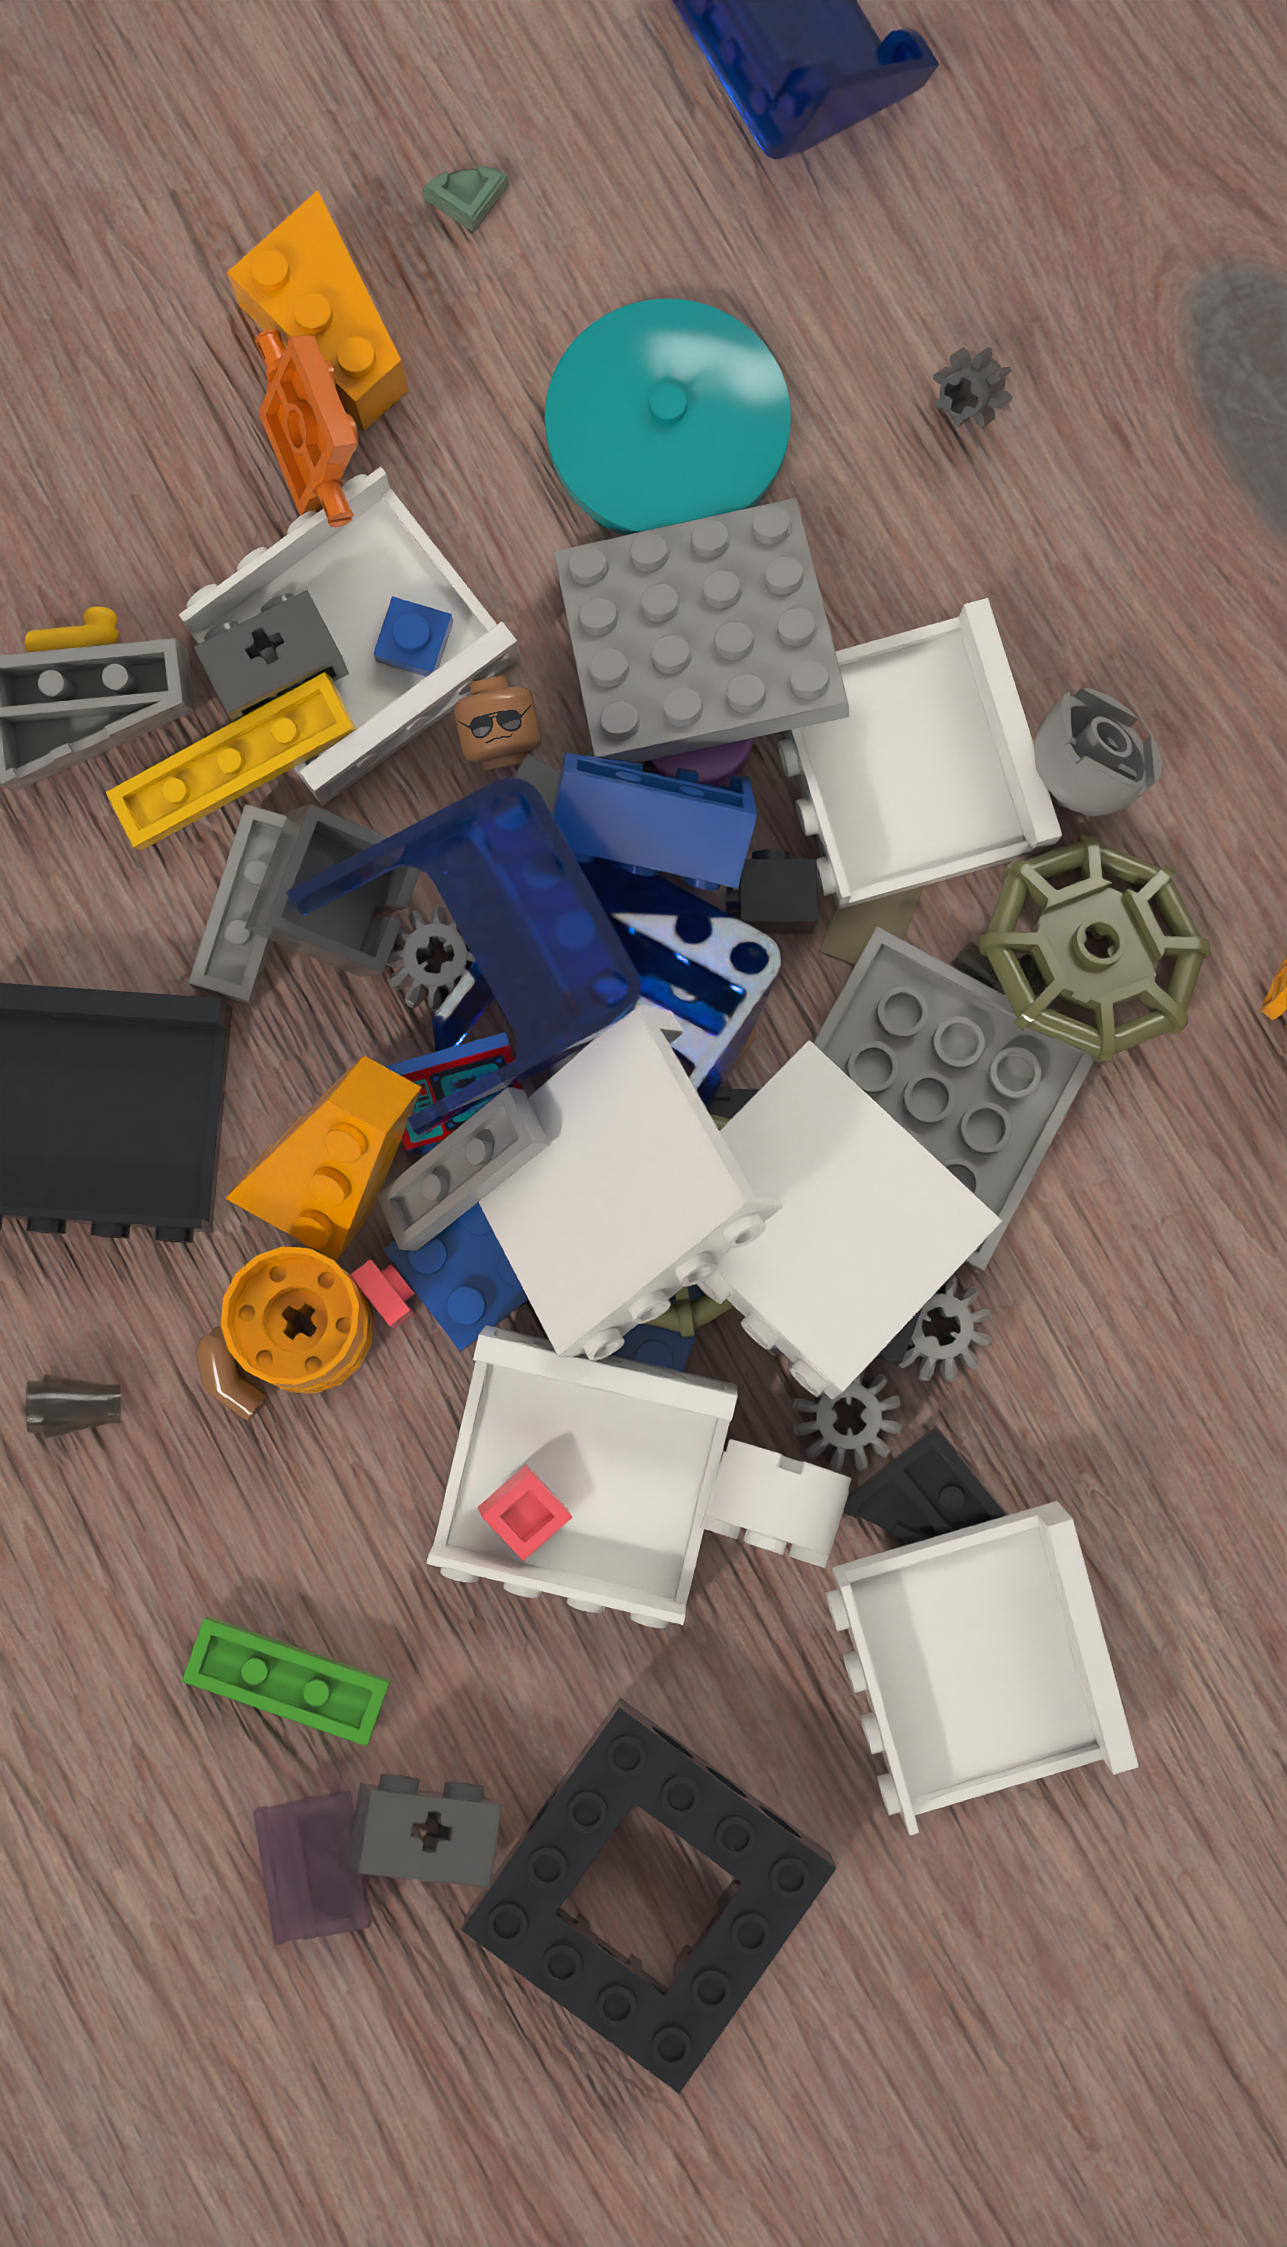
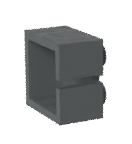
[244,803,427,977]

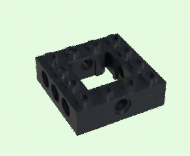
[461,1698,837,2094]

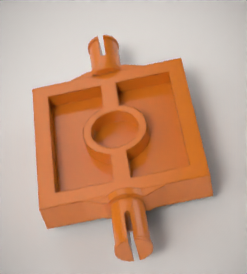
[255,329,358,527]

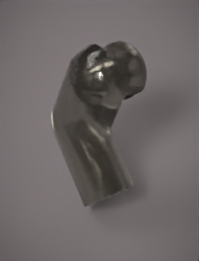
[950,940,1044,996]

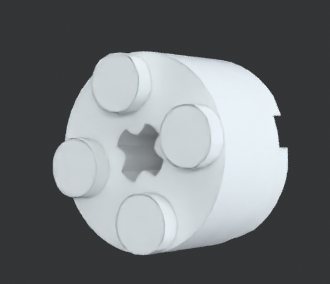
[700,1439,852,1568]

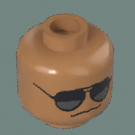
[453,675,542,772]

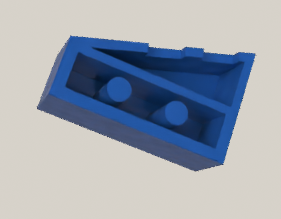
[547,753,757,890]

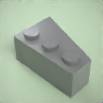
[0,638,195,791]

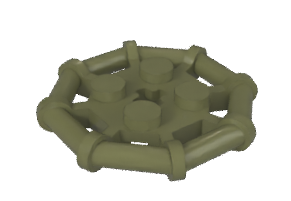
[978,834,1211,1062]

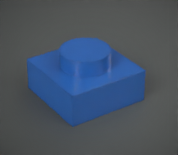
[373,596,454,677]

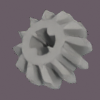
[386,905,492,1015]
[898,1274,992,1381]
[792,1369,901,1471]

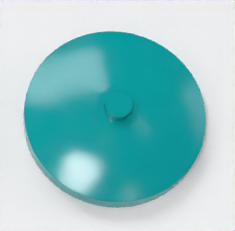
[545,298,791,536]

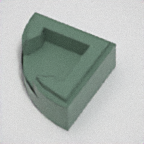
[423,166,509,233]

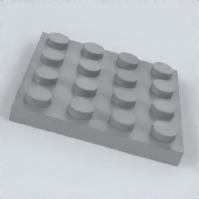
[554,498,849,763]
[813,927,1094,1272]

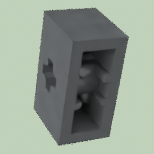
[193,590,349,722]
[347,1774,502,1888]

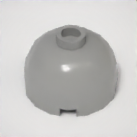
[1034,688,1163,816]

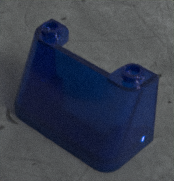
[672,0,939,160]

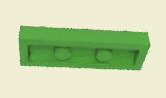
[181,1616,391,1746]

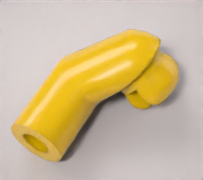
[25,606,120,653]

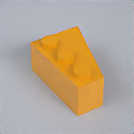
[227,190,408,431]
[225,1055,422,1261]

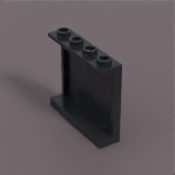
[0,983,232,1243]

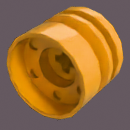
[220,1247,374,1394]

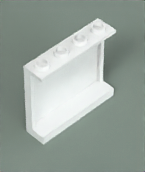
[179,467,520,806]
[778,598,1062,910]
[479,1004,783,1361]
[697,1040,1002,1399]
[426,1325,737,1628]
[826,1501,1139,1835]

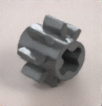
[933,347,1013,428]

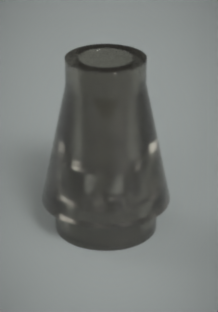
[26,1374,121,1439]

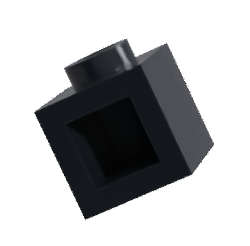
[726,849,818,934]

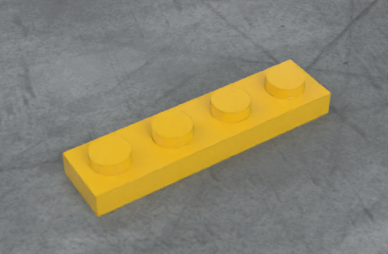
[106,672,357,851]

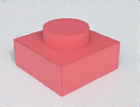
[350,1259,415,1329]
[477,1464,572,1561]

